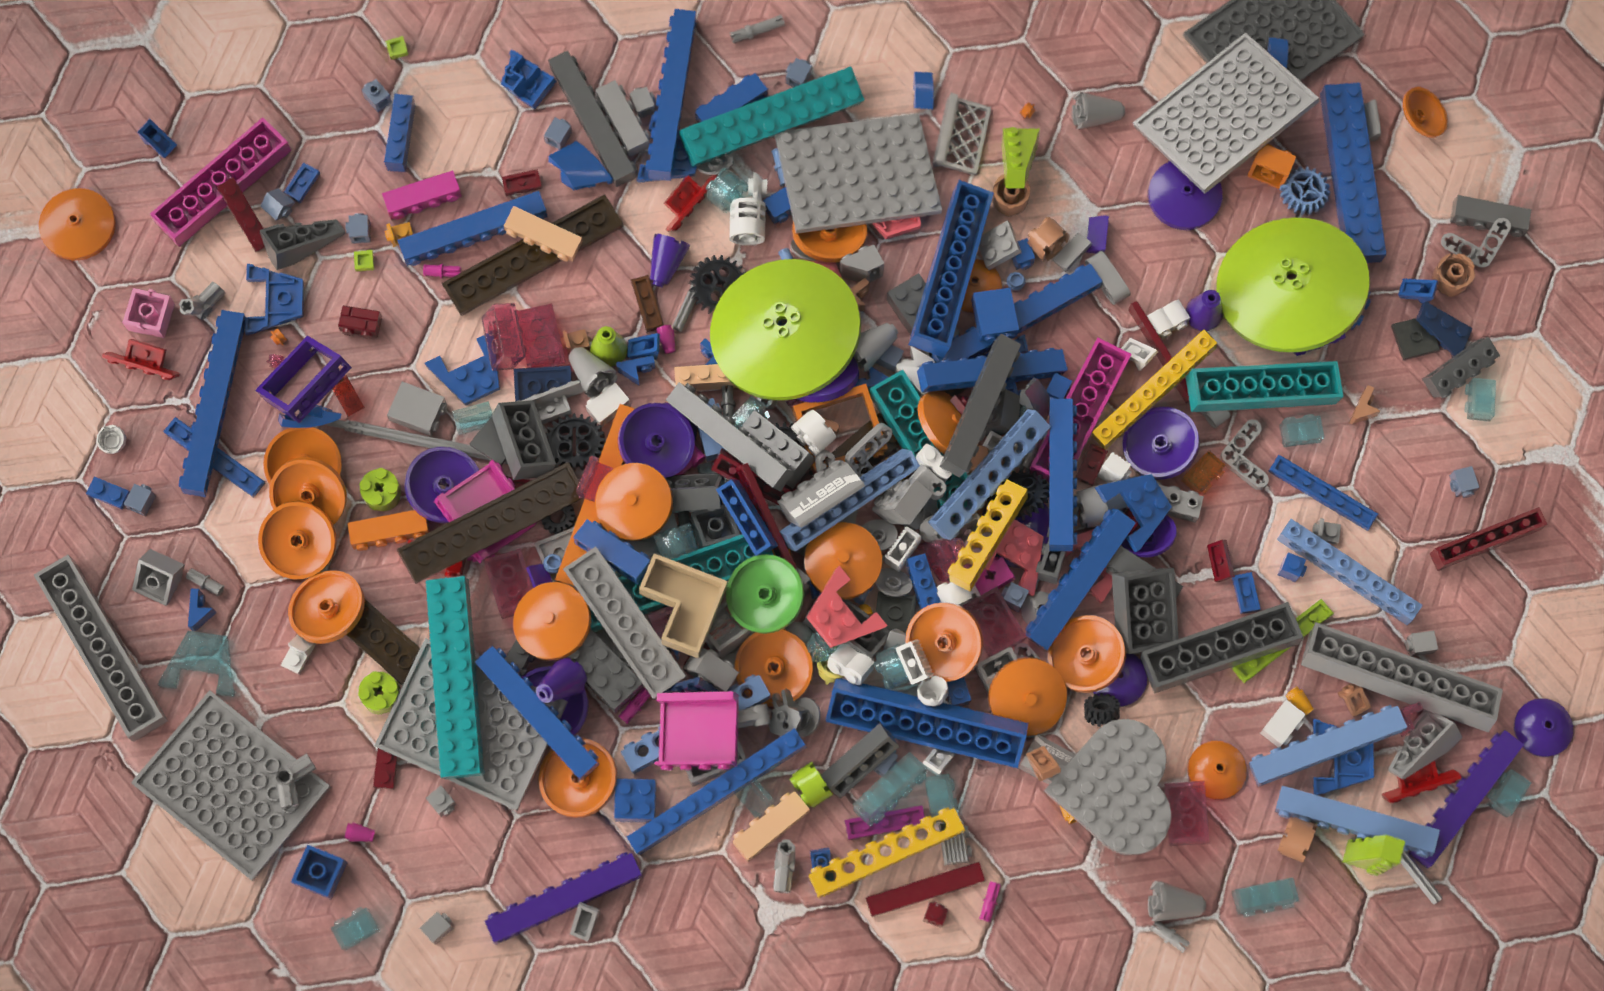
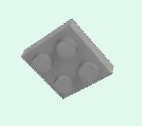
[979,220,1022,270]

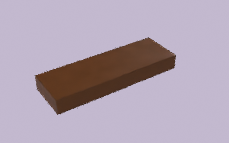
[631,275,664,333]

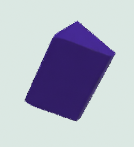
[1086,216,1109,254]

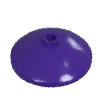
[1121,515,1177,557]
[1093,653,1147,707]
[1514,698,1573,757]

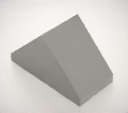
[570,902,600,941]

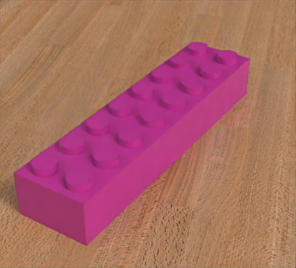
[150,117,292,247]
[1030,337,1132,482]

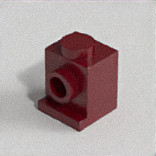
[923,902,948,928]

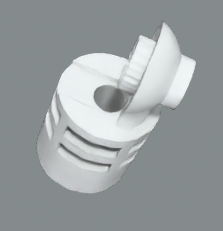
[729,172,767,246]

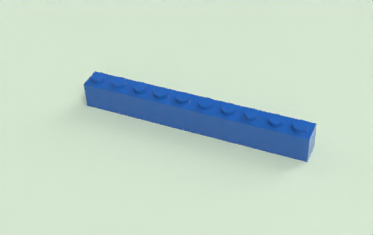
[645,9,696,181]
[931,263,1103,363]
[179,310,245,497]
[626,728,807,855]

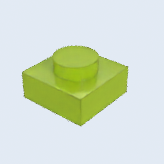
[385,36,408,60]
[354,250,375,272]

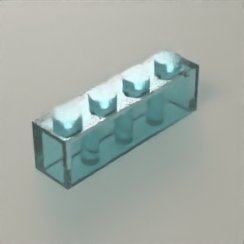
[853,752,926,827]

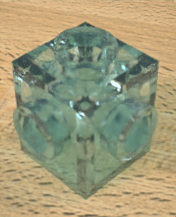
[807,632,837,662]

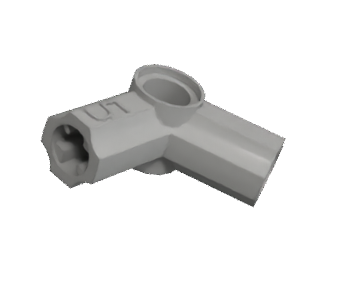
[179,282,226,320]
[738,704,773,728]
[275,754,316,809]
[773,839,796,893]

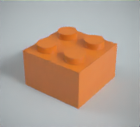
[1247,144,1296,189]

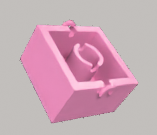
[123,288,175,338]

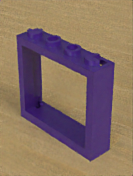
[255,335,352,423]

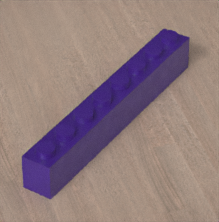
[1408,730,1524,868]
[485,852,642,945]

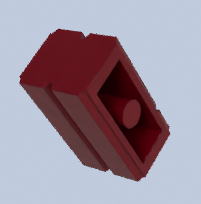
[338,305,382,339]

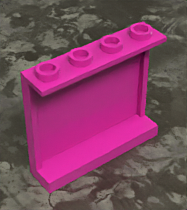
[434,459,538,564]
[655,691,739,771]

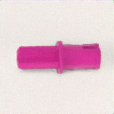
[423,264,461,278]
[618,688,651,724]
[979,881,1001,922]

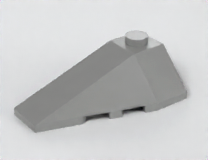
[1388,710,1462,779]

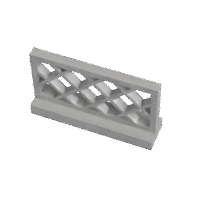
[932,93,991,176]

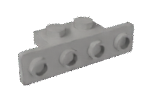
[515,380,583,424]

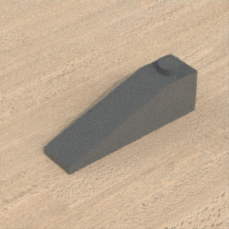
[260,219,345,270]

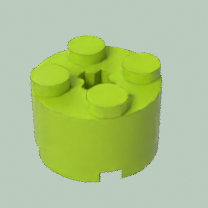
[359,468,401,512]
[358,671,400,715]
[790,761,833,808]

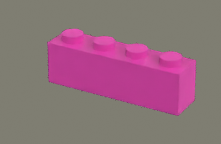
[382,170,462,220]

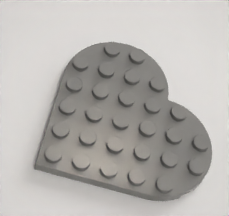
[1044,719,1171,855]

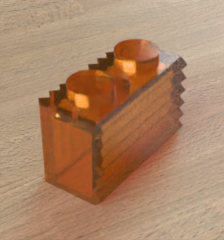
[1181,450,1226,495]

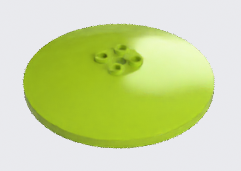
[1216,218,1370,352]
[710,259,861,400]

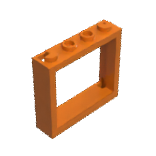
[792,384,888,474]

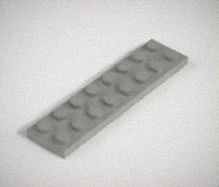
[563,547,686,699]

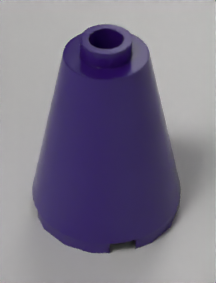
[650,234,690,288]
[1186,290,1223,331]
[536,658,587,703]

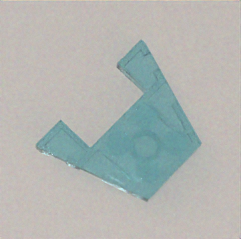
[158,631,235,697]

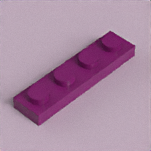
[845,805,925,840]

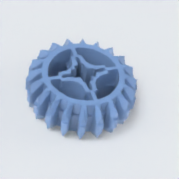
[1279,166,1330,216]

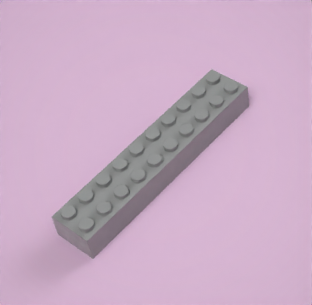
[34,555,168,742]
[1301,622,1503,732]

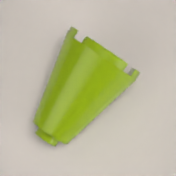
[590,326,628,367]

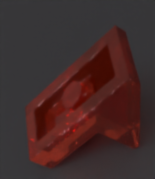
[332,375,365,417]

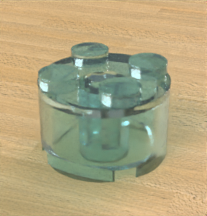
[706,168,748,213]
[653,523,698,560]
[874,644,910,690]

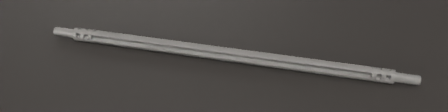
[327,420,595,481]

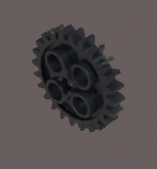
[688,255,746,314]
[545,413,606,472]
[987,469,1049,520]

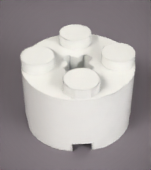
[791,410,836,456]
[937,582,981,609]

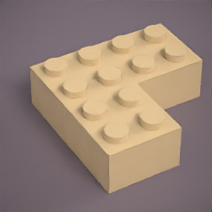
[639,553,728,659]

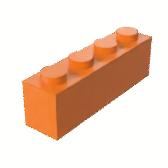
[347,510,430,551]

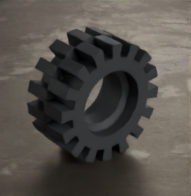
[541,505,576,534]
[1084,693,1120,727]

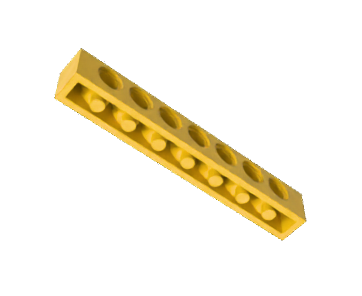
[1092,330,1217,450]
[809,807,965,899]

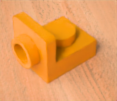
[385,222,413,247]

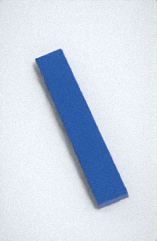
[163,417,265,498]
[1268,455,1378,531]

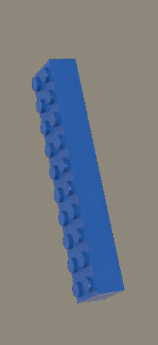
[1320,83,1386,263]
[908,180,994,358]
[825,678,1028,768]

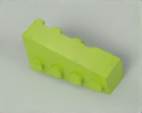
[1001,127,1040,188]
[1342,835,1405,876]

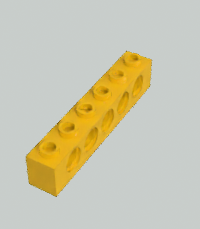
[948,480,1028,592]

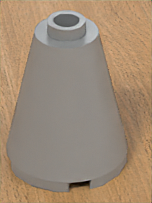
[1072,92,1125,129]
[853,323,898,372]
[568,347,618,398]
[1148,881,1206,921]

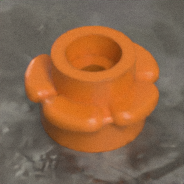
[1019,102,1036,119]
[270,328,287,346]

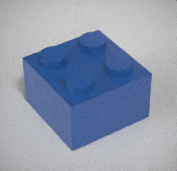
[614,779,656,823]
[291,844,348,899]

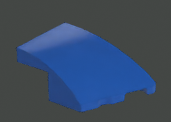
[501,49,557,109]
[548,141,613,190]
[278,405,342,428]

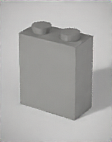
[387,382,447,437]

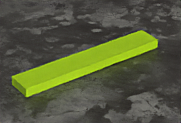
[1232,599,1334,683]

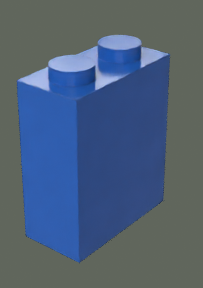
[971,288,1019,343]

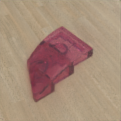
[917,538,972,582]

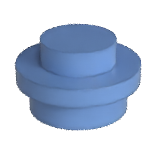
[1006,272,1025,291]
[543,554,562,573]

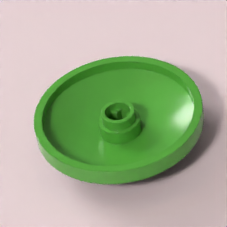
[726,555,804,634]

